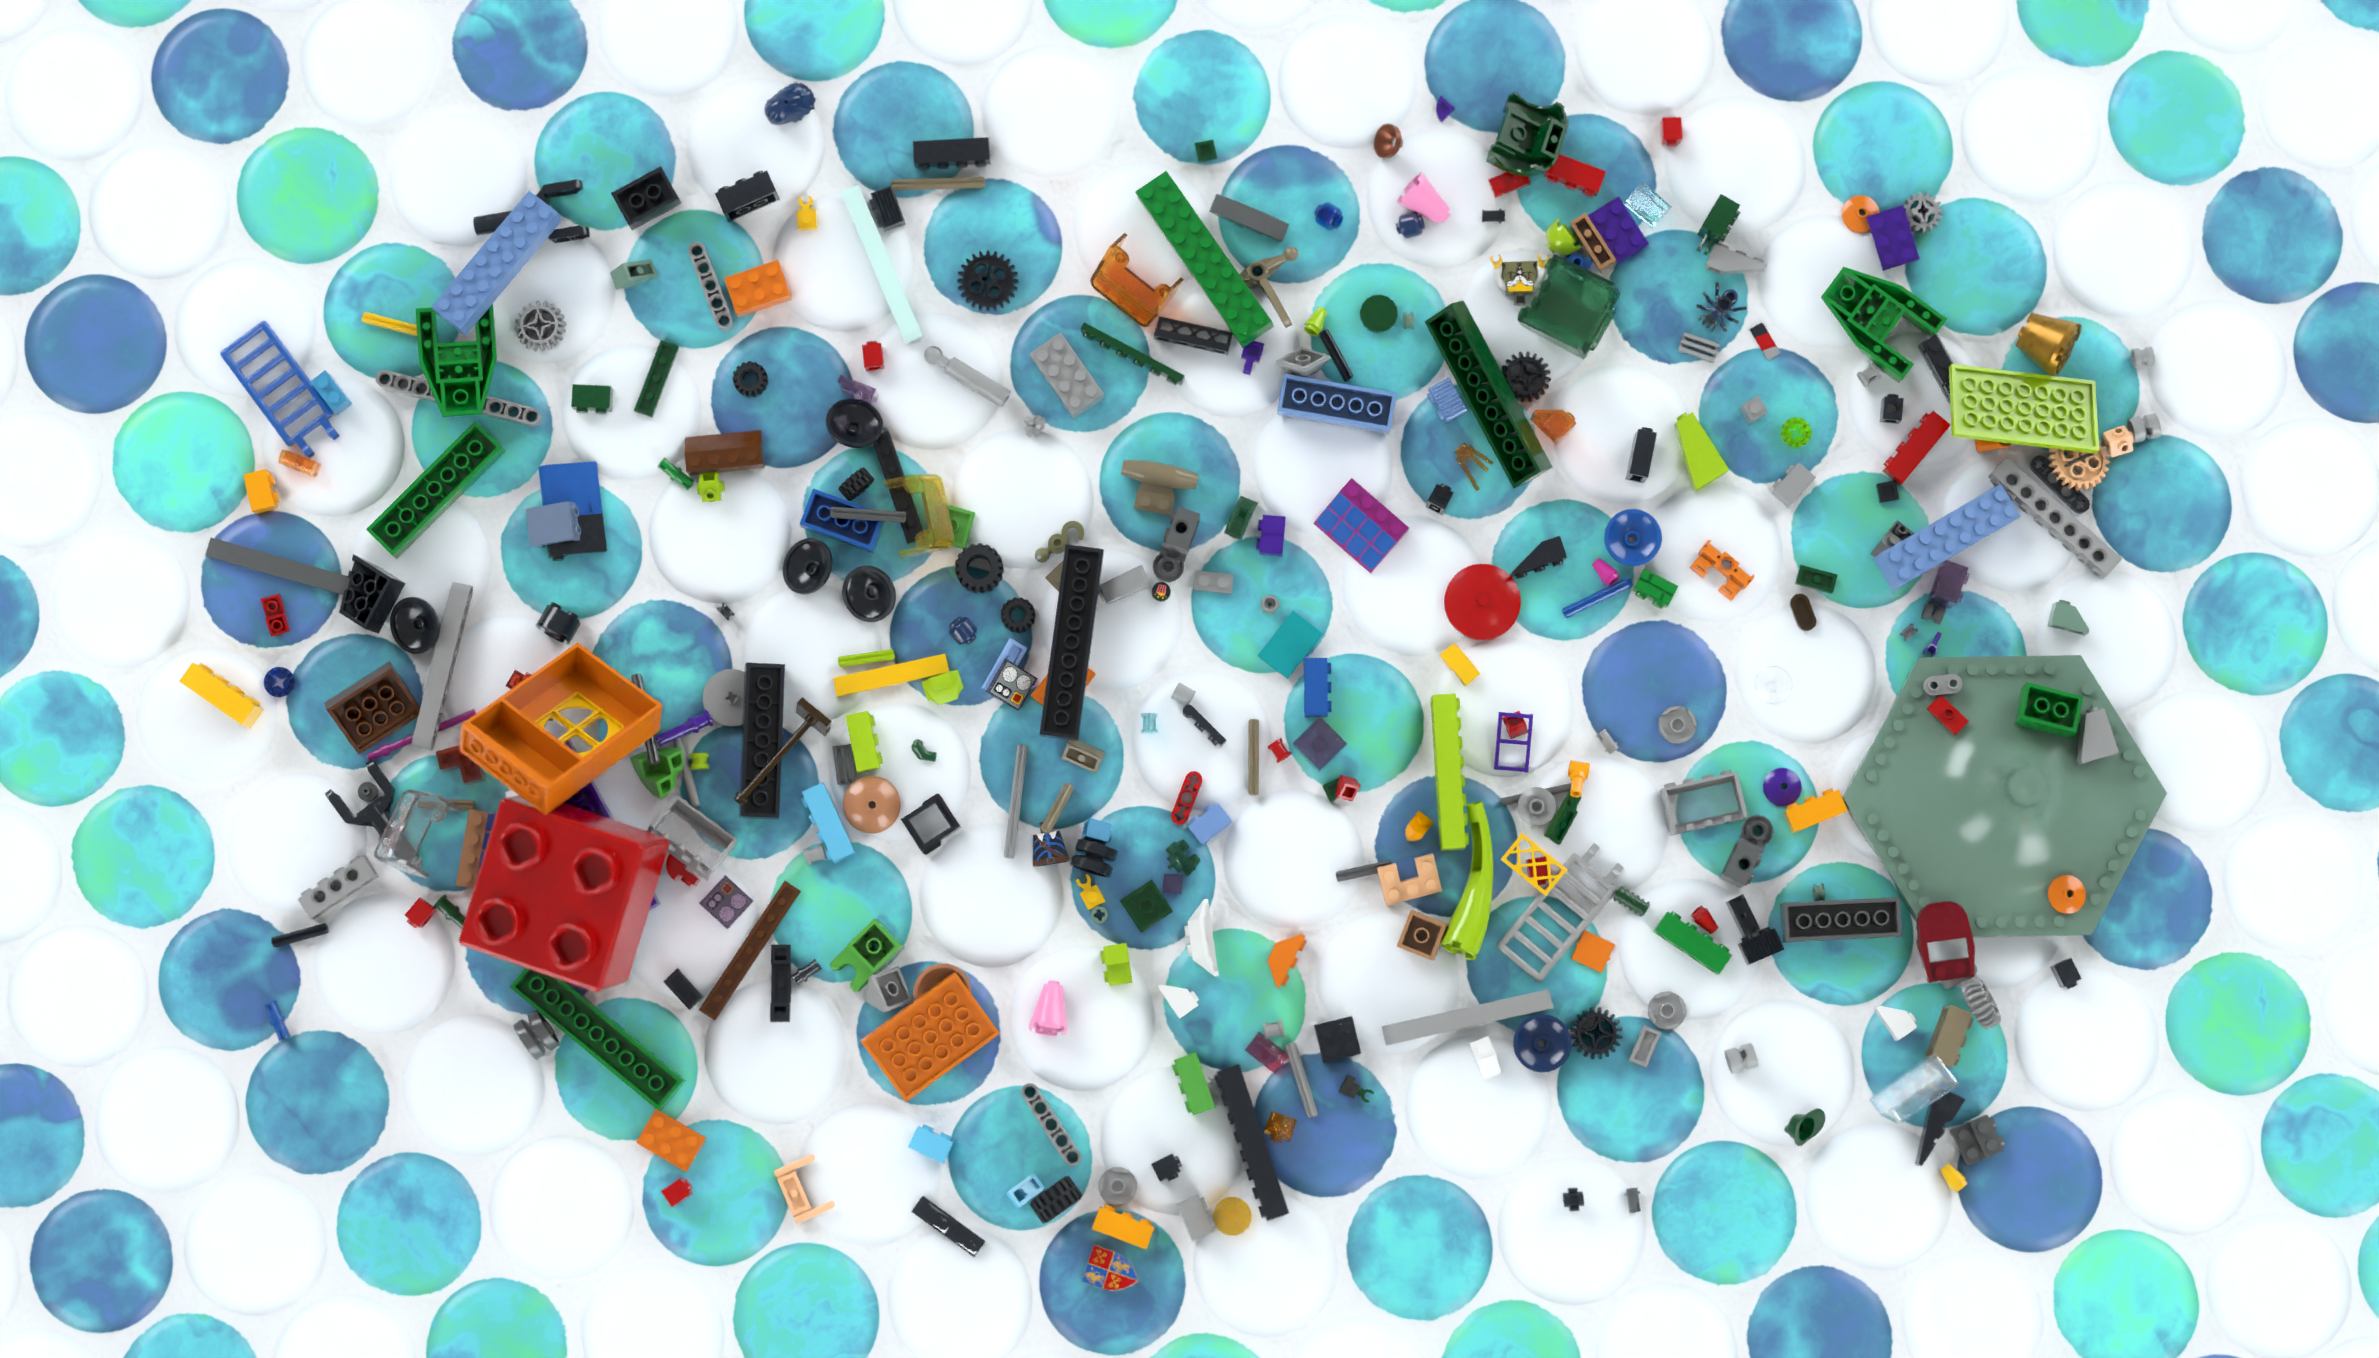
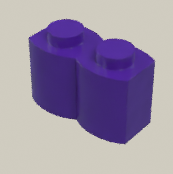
[1256,515,1286,556]

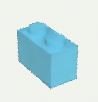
[908,1124,954,1163]

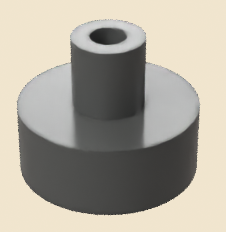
[358,782,378,802]

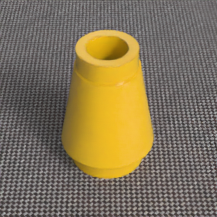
[1940,1163,1968,1193]

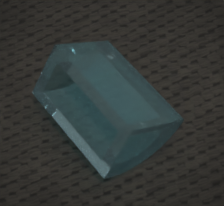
[1624,182,1672,228]

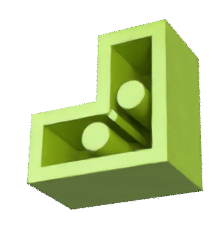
[1100,943,1133,986]

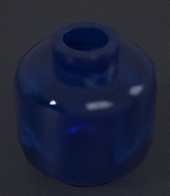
[1314,202,1344,230]

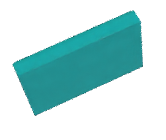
[1258,611,1323,679]

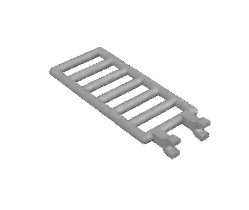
[1497,843,1624,982]

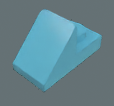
[1006,1173,1045,1209]

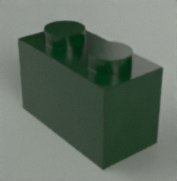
[571,384,613,414]

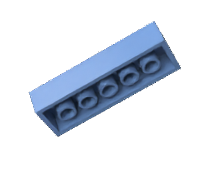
[1277,374,1397,434]

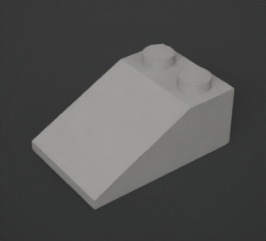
[1177,1195,1216,1241]

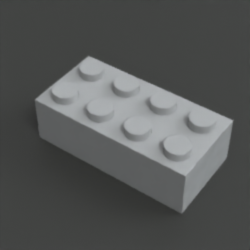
[1029,332,1104,419]

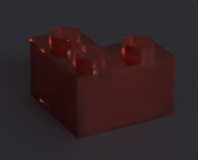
[436,745,486,785]

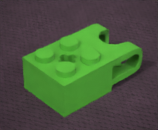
[830,918,905,993]

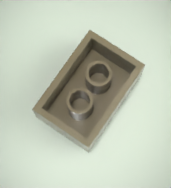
[1924,1005,1973,1068]

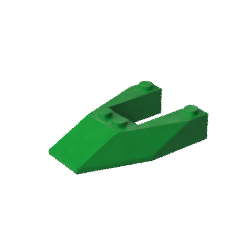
[1821,267,1947,383]
[416,304,497,417]

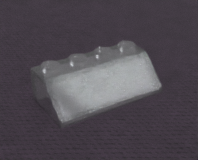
[1869,1053,1959,1125]

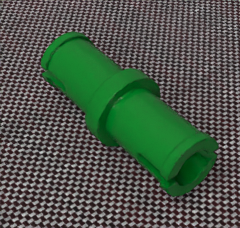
[657,458,695,491]

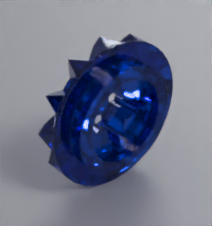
[264,667,295,698]

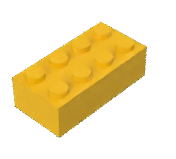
[179,662,264,729]

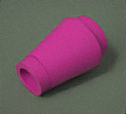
[1592,558,1620,586]

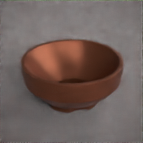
[1374,124,1403,158]

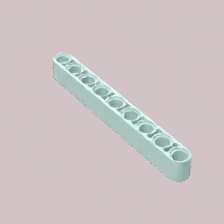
[841,185,923,344]

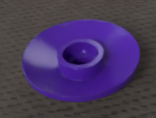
[1763,768,1802,806]

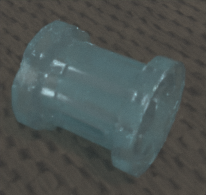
[1141,713,1158,734]

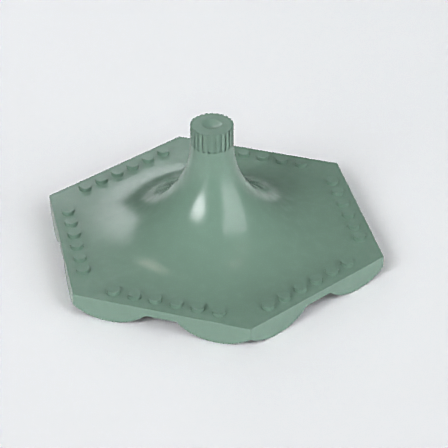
[1842,655,2167,937]

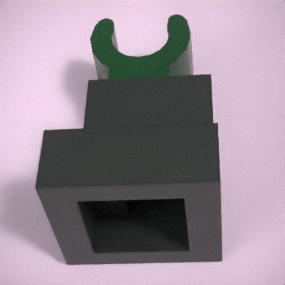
[1339,1075,1374,1103]

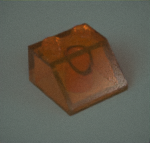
[1530,410,1576,445]

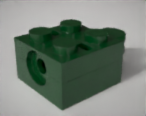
[1697,194,1741,256]

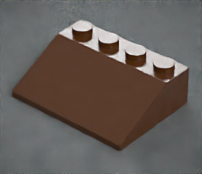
[325,661,420,755]

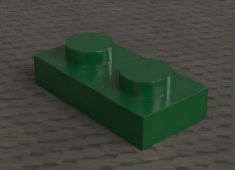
[1795,565,1837,594]

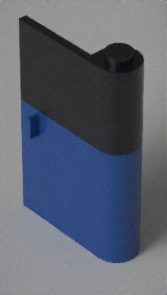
[538,461,607,561]

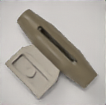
[1121,460,1199,516]

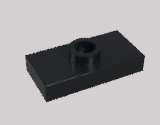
[663,968,704,1010]

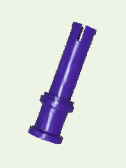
[655,710,713,747]

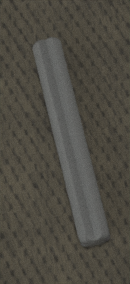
[830,507,906,523]

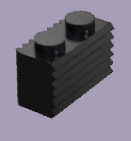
[869,186,906,232]
[1738,927,1784,965]

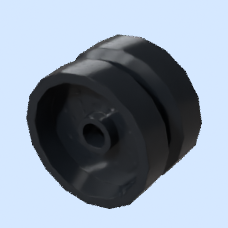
[1070,839,1118,878]

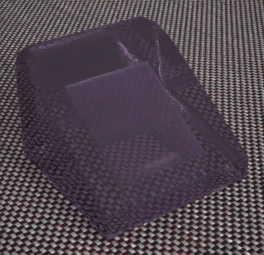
[1162,873,1183,895]

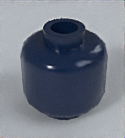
[1396,212,1425,239]
[949,616,977,645]

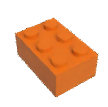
[724,260,792,318]

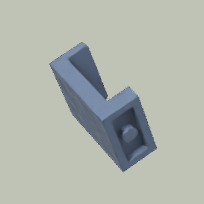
[526,501,581,548]

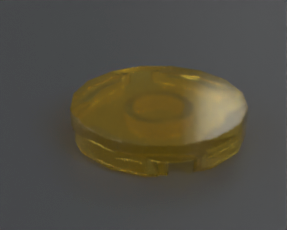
[1213,1197,1251,1236]

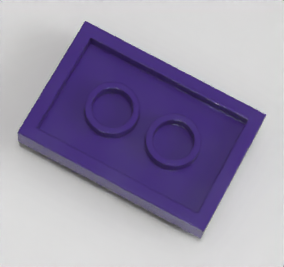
[1588,196,1649,265]
[1867,205,1920,271]

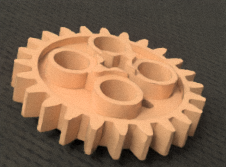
[2047,440,2110,491]

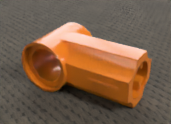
[1975,439,2012,453]

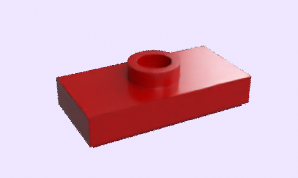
[1927,695,1969,736]

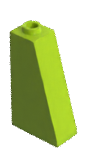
[1674,412,1729,492]

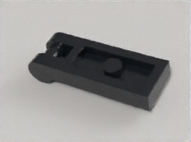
[1183,705,1227,747]

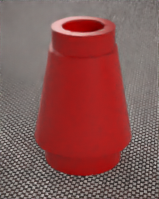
[1691,905,1719,934]

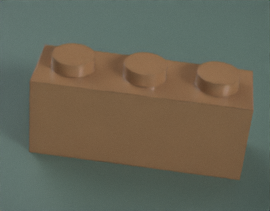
[1569,212,1616,273]

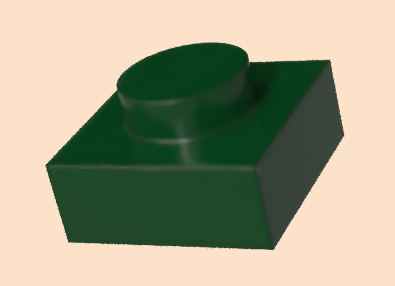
[1195,140,1217,163]

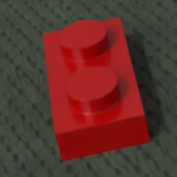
[1488,172,1531,198]

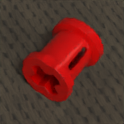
[1268,738,1292,763]

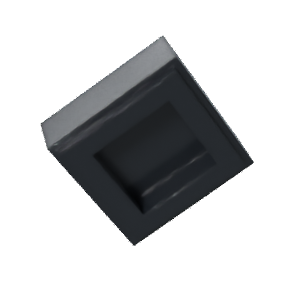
[1876,481,1899,503]

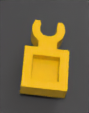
[797,196,818,231]
[1076,874,1105,911]

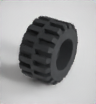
[955,543,1004,594]
[1029,1176,1083,1224]

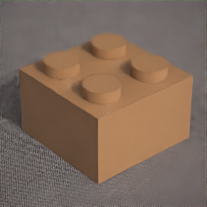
[1397,910,1448,961]

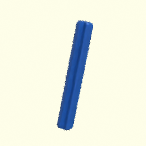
[1562,577,1633,618]

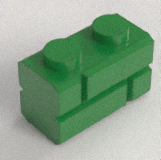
[1632,568,1678,609]

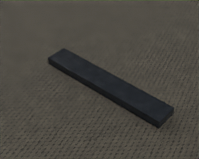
[873,431,926,544]

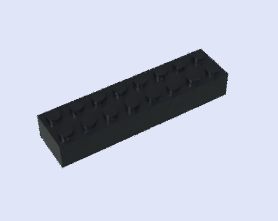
[739,662,785,820]
[1215,1064,1289,1221]

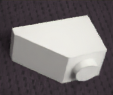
[1157,984,1199,1019]
[1873,1006,1917,1041]
[1469,1036,1501,1080]

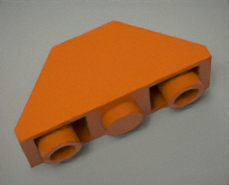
[1267,934,1307,988]

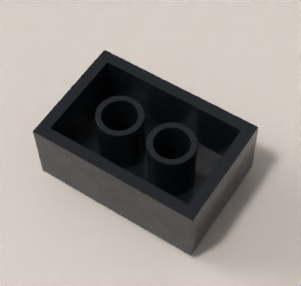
[611,166,682,231]
[715,170,780,222]

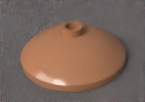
[843,776,901,834]
[913,963,971,1001]

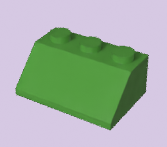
[1172,1052,1215,1115]

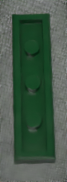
[634,340,679,418]

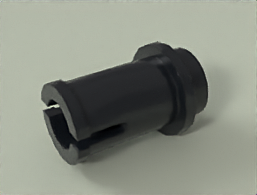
[1482,208,1505,224]

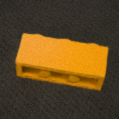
[1783,788,1848,833]
[1092,1204,1155,1249]

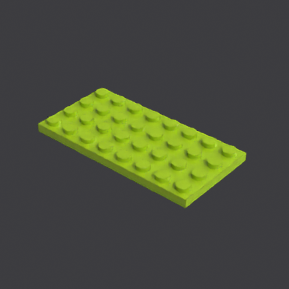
[1949,364,2099,453]

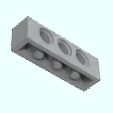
[298,856,379,919]

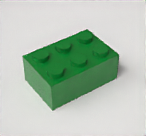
[2014,682,2083,739]

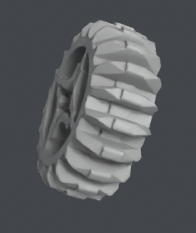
[514,301,567,352]
[1962,977,2001,1029]

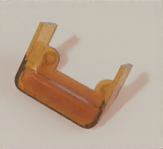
[1090,233,1184,327]

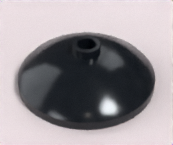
[826,399,883,448]
[783,538,833,595]
[842,565,896,622]
[390,597,440,654]

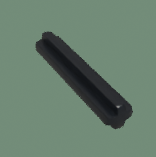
[1319,329,1353,382]
[271,923,329,948]

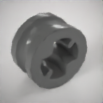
[1899,623,1918,641]

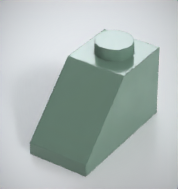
[610,259,658,290]
[2047,600,2089,636]

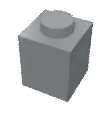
[1739,395,1768,425]

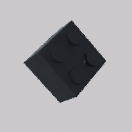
[1314,1016,1361,1063]

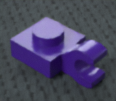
[1241,341,1264,375]

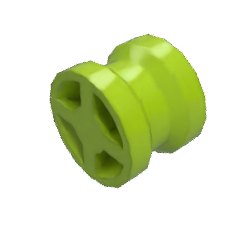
[689,753,709,770]

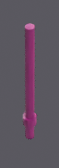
[367,709,476,760]

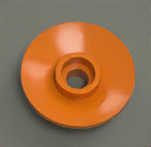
[1842,195,1880,233]
[2048,875,2086,914]

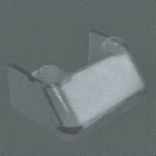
[374,790,461,878]

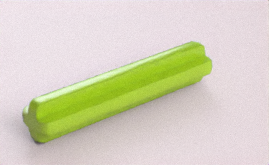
[838,649,895,667]

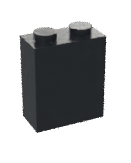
[1625,427,1657,483]

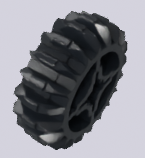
[1501,351,1551,403]
[1570,1007,1622,1059]

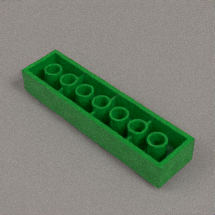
[366,421,505,559]

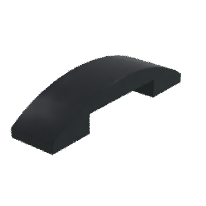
[770,945,792,1022]

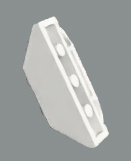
[1184,899,1219,977]

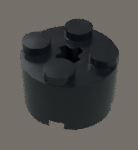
[535,602,581,644]

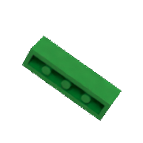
[1653,911,1732,975]

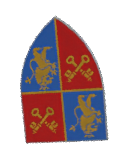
[1081,1245,1139,1291]

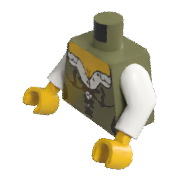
[1490,253,1549,306]

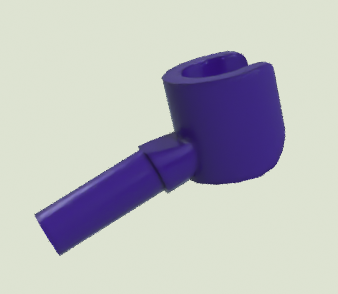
[1923,632,1942,657]

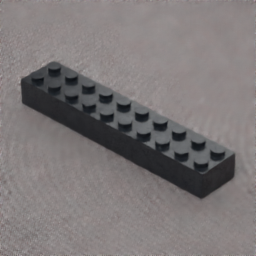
[1040,544,1104,741]

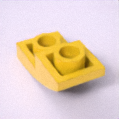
[1439,643,1480,686]

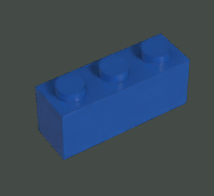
[1304,658,1332,717]

